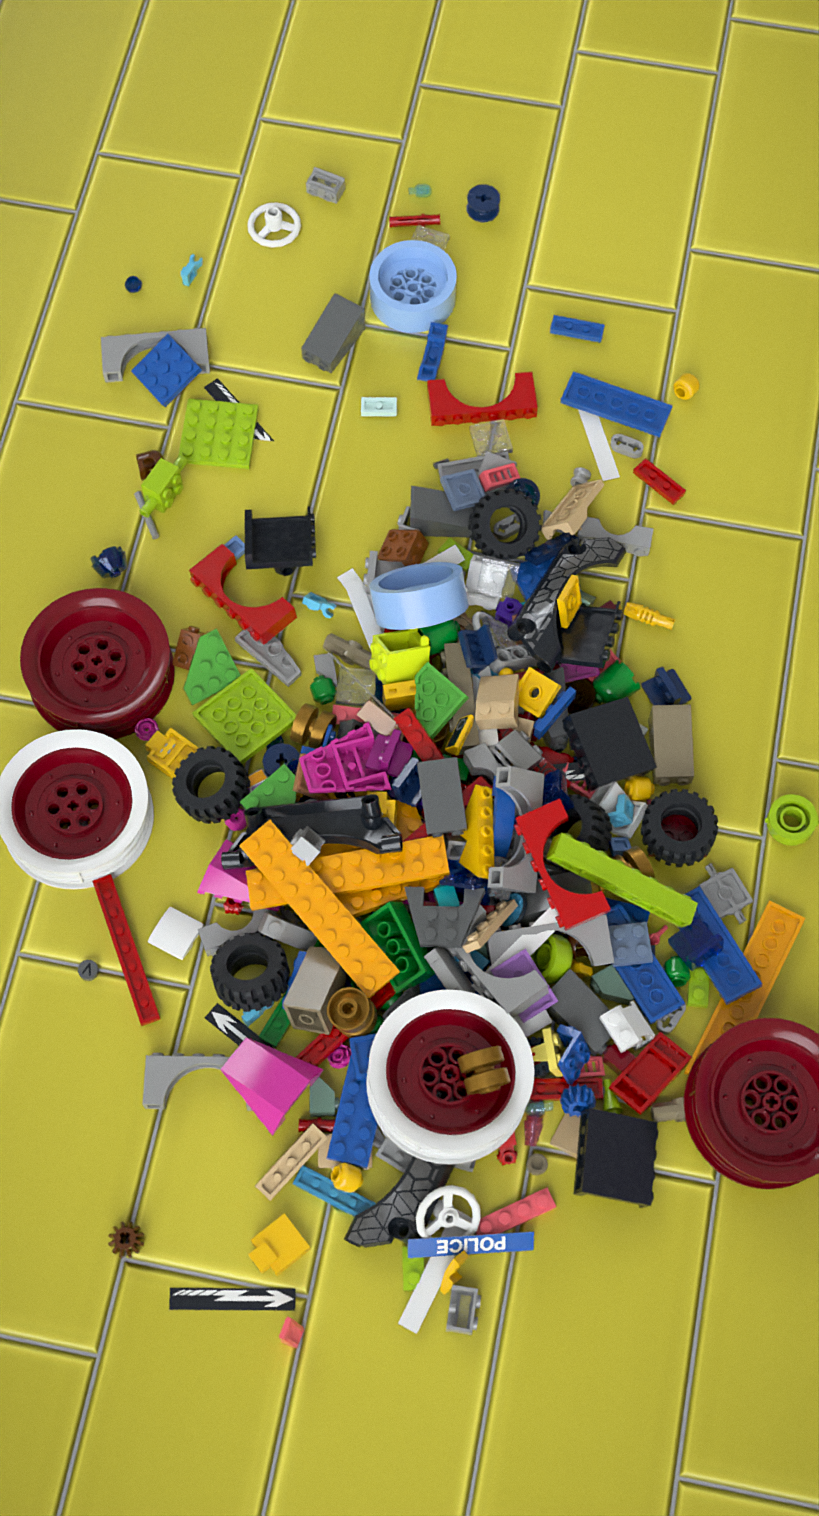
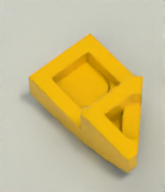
[440,1250,470,1295]

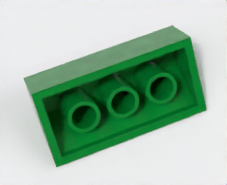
[360,901,436,993]

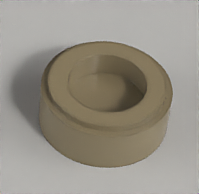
[527,1154,548,1176]

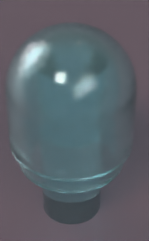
[408,184,432,198]
[525,1100,554,1117]

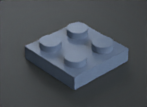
[440,469,486,511]
[608,922,653,967]

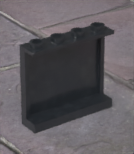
[245,506,316,570]
[556,601,624,668]
[562,697,657,792]
[573,1108,658,1208]

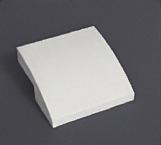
[148,907,204,960]

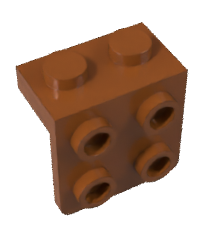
[378,529,429,567]
[172,626,210,670]

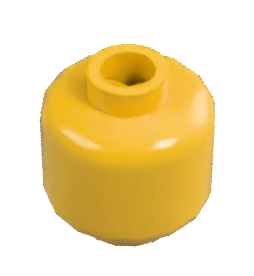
[673,373,700,400]
[624,776,655,801]
[331,1162,363,1193]

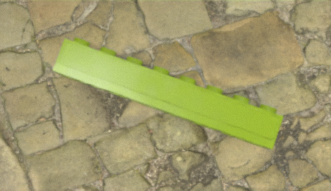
[546,833,698,928]

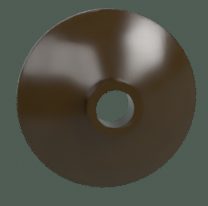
[566,679,596,714]

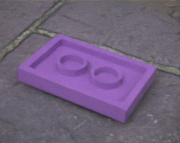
[490,949,558,1023]

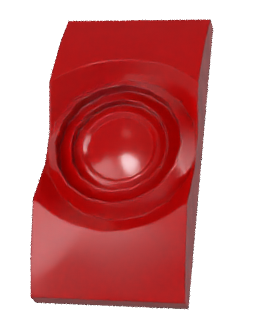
[608,1031,692,1115]

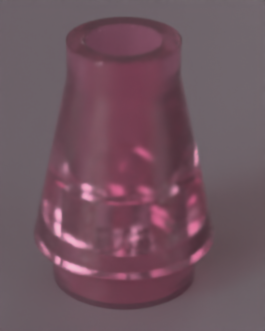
[524,1115,544,1147]

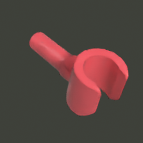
[649,925,668,945]

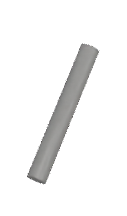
[134,491,159,539]

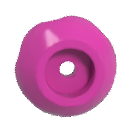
[135,718,159,741]
[224,808,247,831]
[328,1044,351,1069]

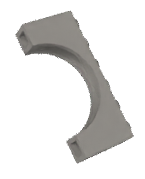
[101,328,210,383]
[488,766,544,893]
[446,904,549,1018]
[486,915,614,966]
[143,1053,253,1111]

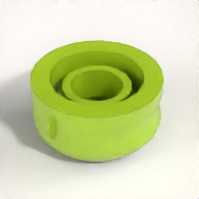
[765,794,819,846]
[530,933,573,985]

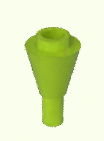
[603,1079,623,1114]

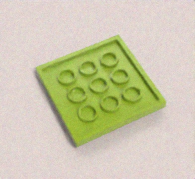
[178,399,259,469]
[192,668,296,764]

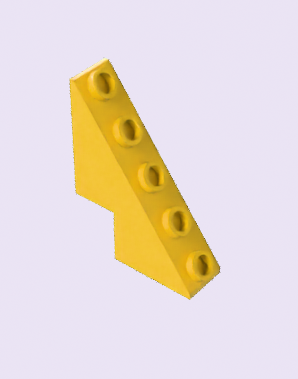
[459,785,494,879]

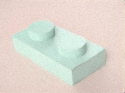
[361,397,397,416]

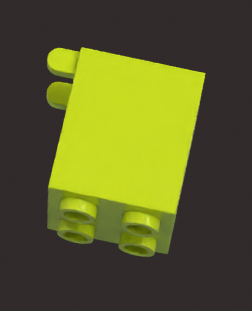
[369,628,430,685]

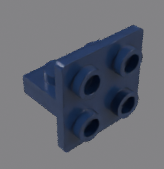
[457,624,498,674]
[641,666,691,706]
[383,757,422,807]

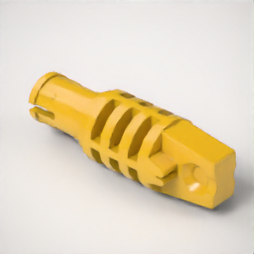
[624,602,675,630]

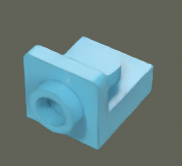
[607,794,634,828]

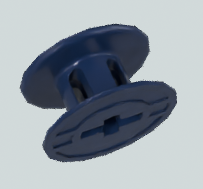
[466,184,500,222]
[262,743,300,777]

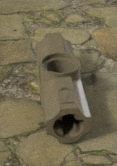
[323,633,373,672]
[650,1097,685,1122]

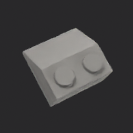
[495,730,544,771]

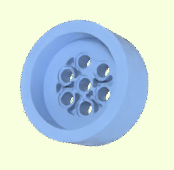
[369,240,457,333]
[369,562,469,630]

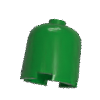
[418,619,460,657]
[593,659,641,704]

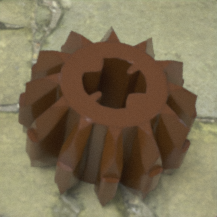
[108,1221,145,1258]

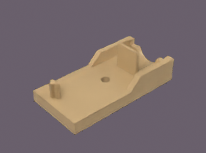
[542,479,604,540]

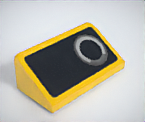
[445,714,474,756]

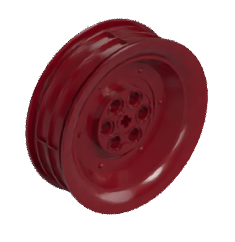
[20,588,175,740]
[683,1018,819,1190]

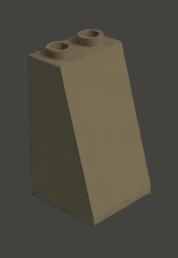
[648,705,694,786]
[283,946,348,1035]

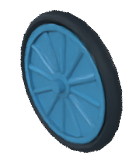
[499,892,527,930]

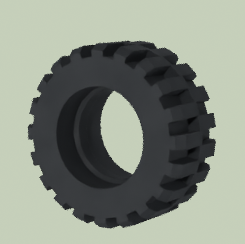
[468,489,542,560]
[172,746,250,824]
[641,789,719,867]
[543,794,612,872]
[210,933,290,1012]

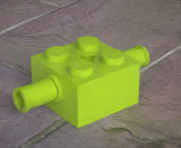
[139,455,188,518]

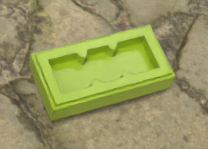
[438,537,474,573]

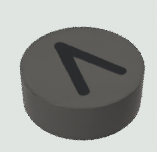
[78,960,99,981]

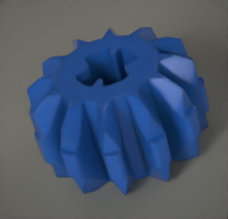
[560,1084,596,1117]

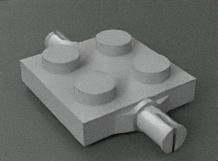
[698,863,753,924]

